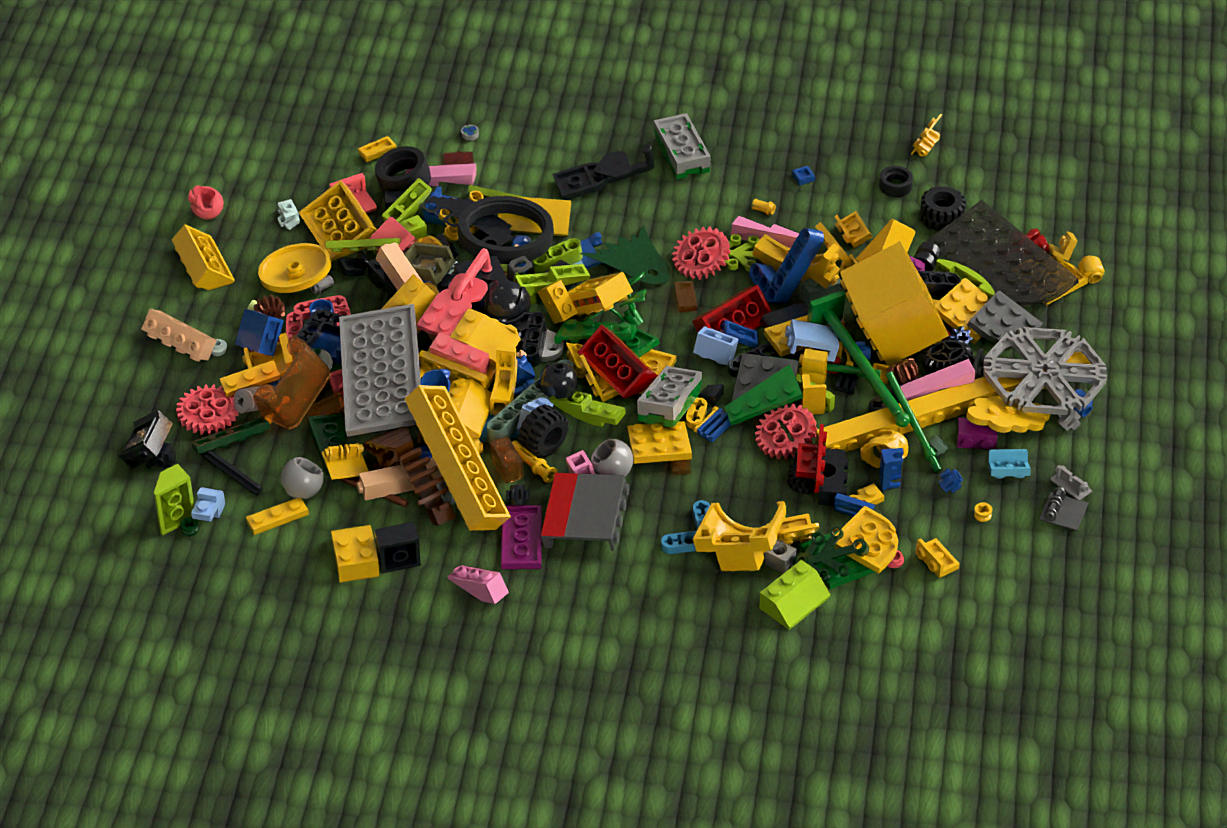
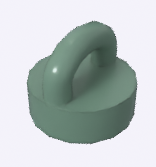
[929,436,948,457]

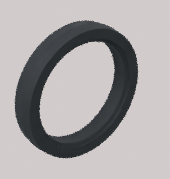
[457,196,554,264]

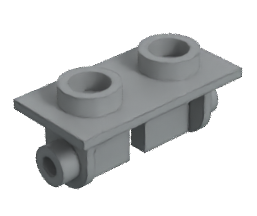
[1050,465,1092,500]

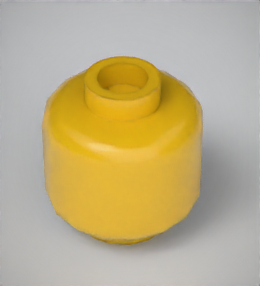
[1078,255,1105,283]

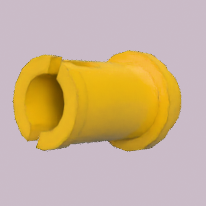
[752,199,776,216]

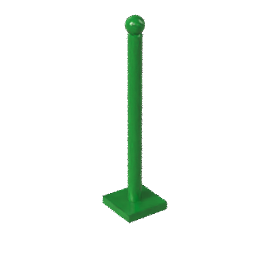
[807,290,910,427]

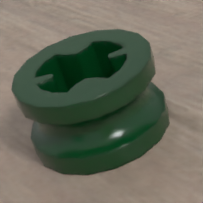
[180,517,199,536]

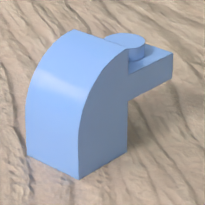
[191,487,225,522]

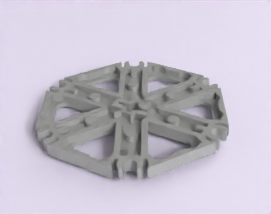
[983,327,1107,415]

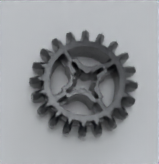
[922,338,973,374]

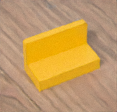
[800,374,826,415]

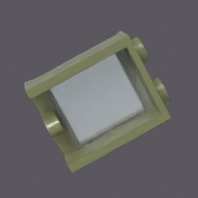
[404,242,456,285]

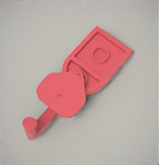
[417,248,492,337]

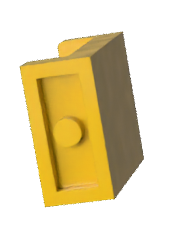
[242,333,299,378]

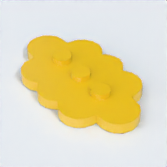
[966,396,1051,433]

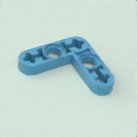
[661,500,710,554]

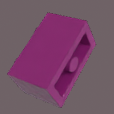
[957,418,998,450]

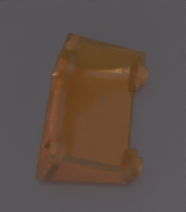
[253,335,331,429]

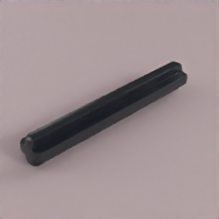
[204,450,263,496]

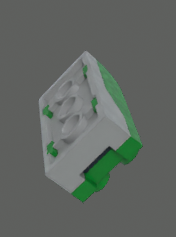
[654,113,710,180]
[637,366,702,427]

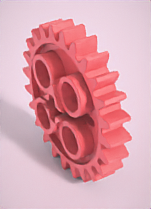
[672,226,731,280]
[176,384,239,435]
[755,404,817,460]

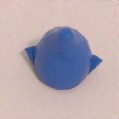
[421,369,451,393]

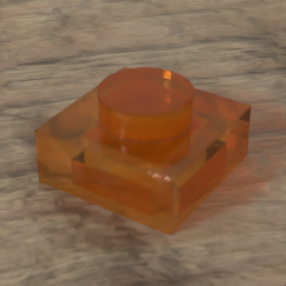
[670,459,692,476]

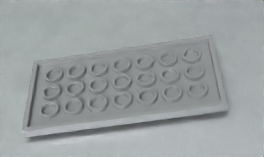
[339,304,421,437]

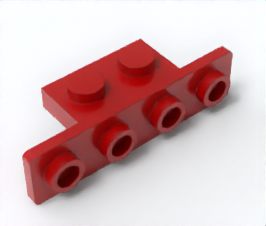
[796,424,827,493]

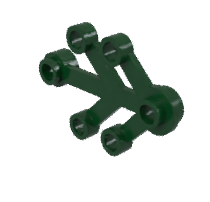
[793,526,869,582]

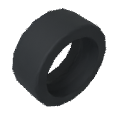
[879,166,913,197]

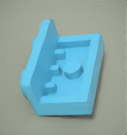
[988,449,1031,478]

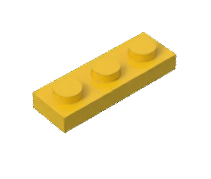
[220,360,280,397]
[246,497,309,535]

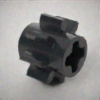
[506,485,529,505]

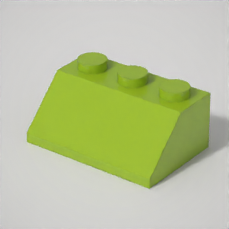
[154,464,194,536]
[759,560,830,630]

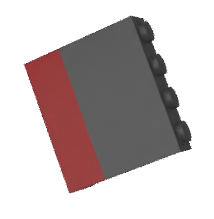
[541,473,629,551]

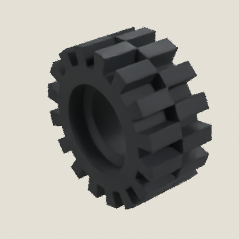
[787,460,823,495]

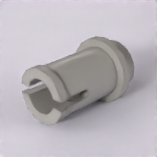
[310,275,334,294]

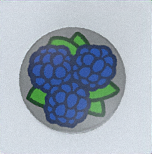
[461,125,479,141]

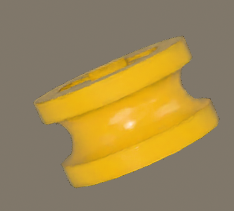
[974,502,992,522]

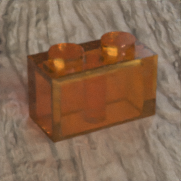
[490,436,524,484]

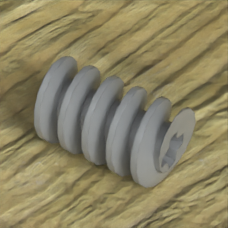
[233,385,276,413]

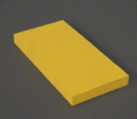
[497,195,571,237]

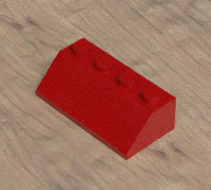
[692,285,772,333]
[577,324,658,399]

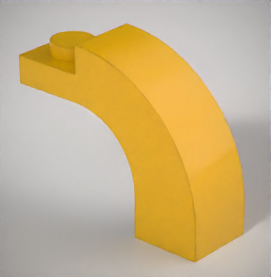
[490,346,518,415]

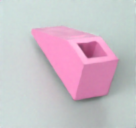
[448,565,509,604]

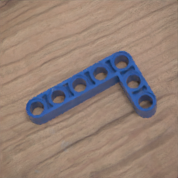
[749,228,824,304]

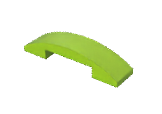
[935,259,995,300]

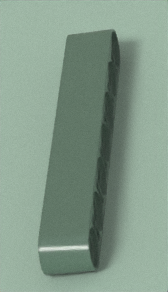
[487,360,573,445]

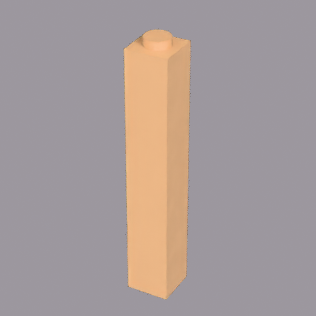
[376,242,436,342]
[357,458,442,501]

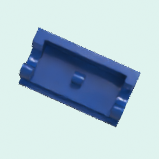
[879,448,904,491]

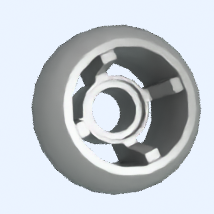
[591,439,633,476]
[281,457,324,499]

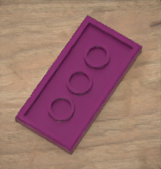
[501,505,542,569]

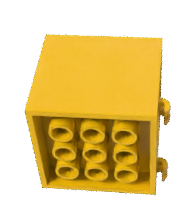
[840,241,949,366]

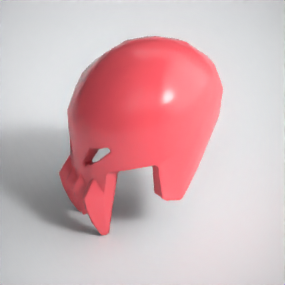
[188,185,224,220]

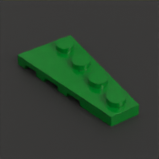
[554,319,637,344]
[725,364,803,425]

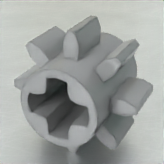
[1058,409,1081,431]

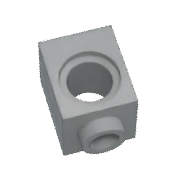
[764,539,796,574]

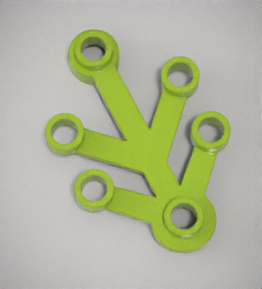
[724,234,759,271]

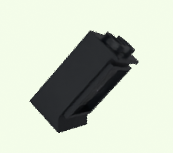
[119,410,173,469]

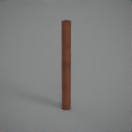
[338,477,409,508]

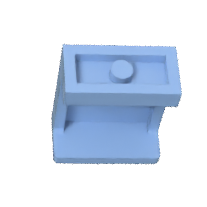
[785,319,839,362]

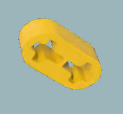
[686,398,707,429]

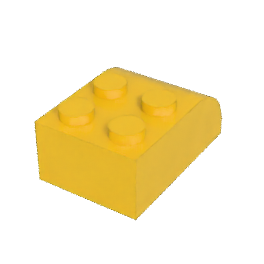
[331,525,380,583]

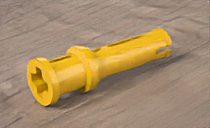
[509,441,557,483]

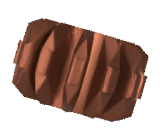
[254,294,285,319]
[886,358,919,385]

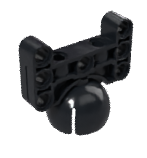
[475,280,547,367]

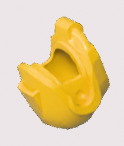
[860,429,908,468]

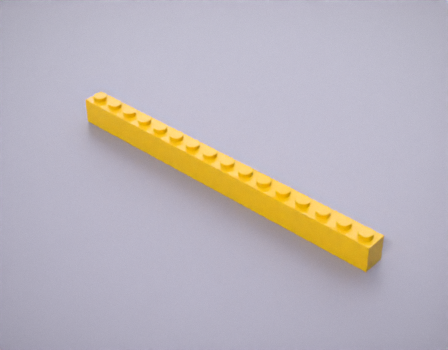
[815,352,1091,452]

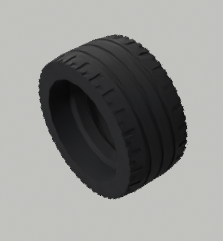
[375,146,431,194]

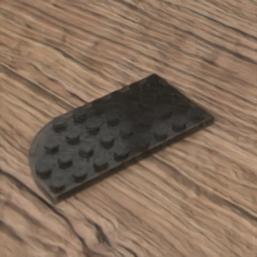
[927,200,1079,307]

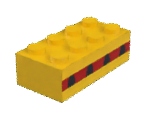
[568,272,633,317]

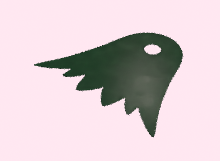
[579,226,671,284]

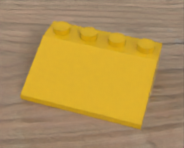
[299,180,377,262]

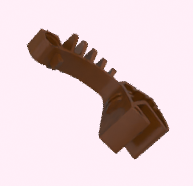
[362,427,456,526]

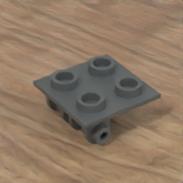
[1039,486,1089,531]

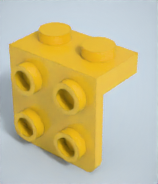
[579,354,619,402]
[770,513,819,545]

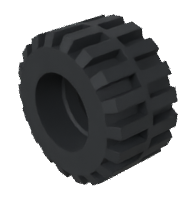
[920,186,966,232]
[518,404,569,458]

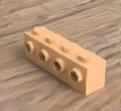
[141,309,217,362]

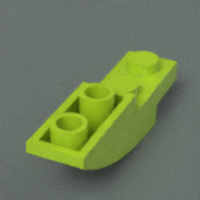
[549,391,626,427]

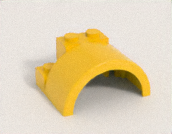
[693,501,786,571]

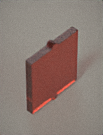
[444,151,474,165]

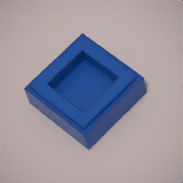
[792,166,815,185]

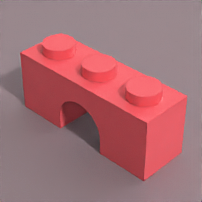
[430,333,491,374]

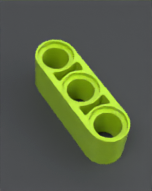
[532,238,583,274]

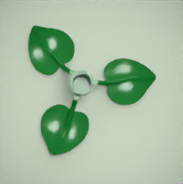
[582,272,647,326]

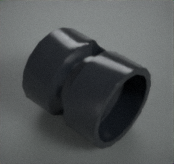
[913,242,941,271]

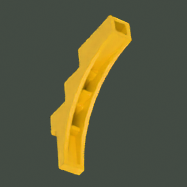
[752,234,840,289]

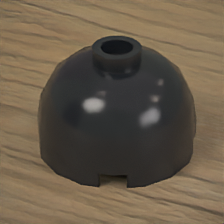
[539,362,578,399]

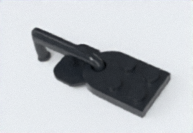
[553,144,654,200]

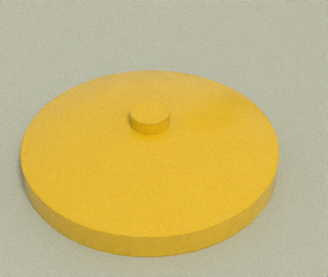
[258,243,331,293]

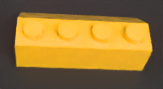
[172,224,235,291]
[382,274,437,334]
[449,378,492,438]

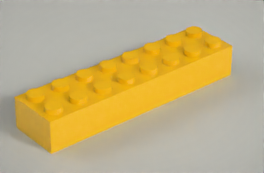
[404,385,511,530]

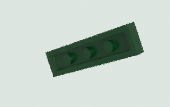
[191,416,271,454]

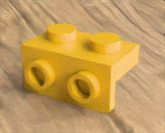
[834,211,872,248]
[916,538,960,578]

